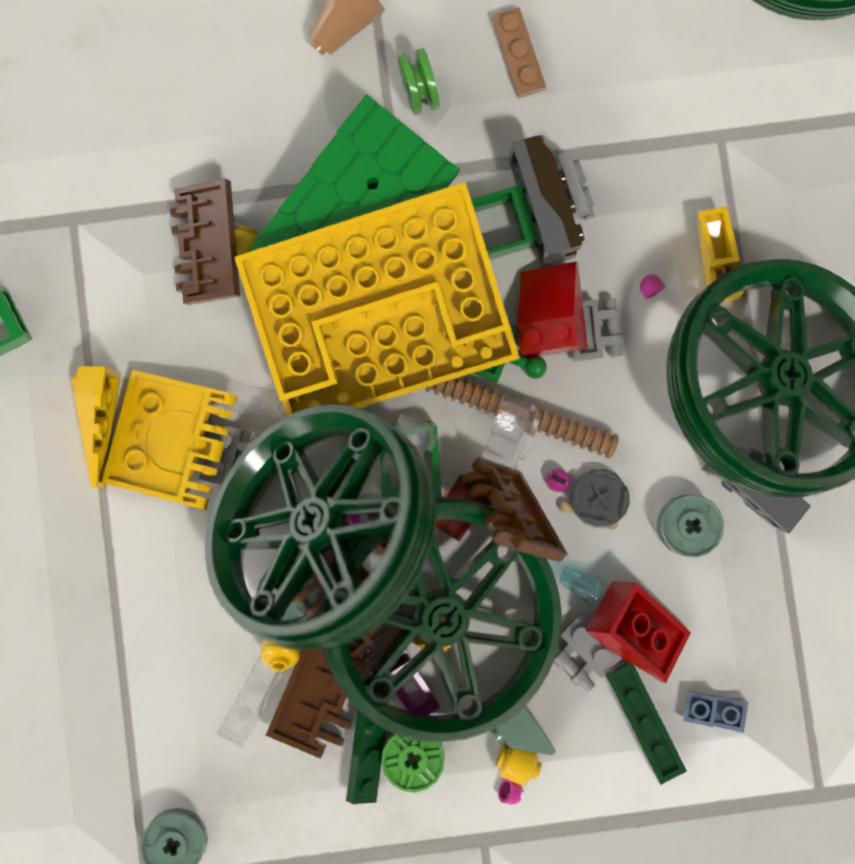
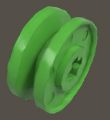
[397,48,440,115]
[381,733,445,793]

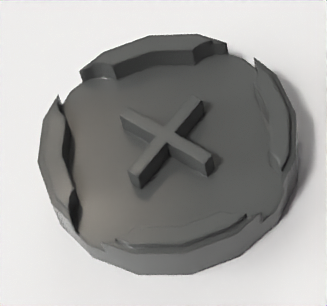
[570,469,630,528]

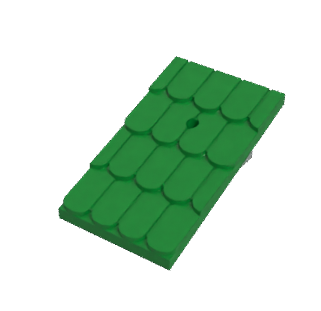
[249,94,460,252]

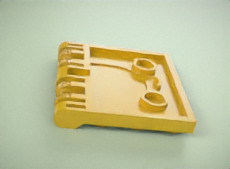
[101,370,237,510]

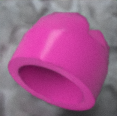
[640,274,666,299]
[546,468,570,492]
[498,779,524,805]

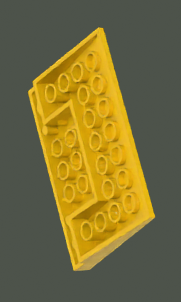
[234,182,520,416]

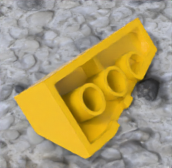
[72,366,121,489]

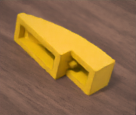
[697,206,744,302]

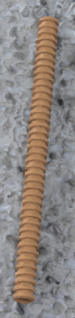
[426,377,619,459]

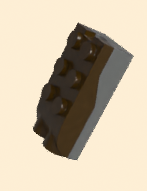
[508,135,585,268]

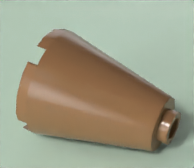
[309,0,385,56]

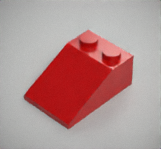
[518,261,588,357]
[585,581,691,683]

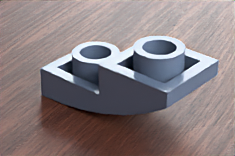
[683,691,749,733]

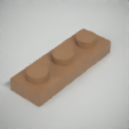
[492,7,546,99]

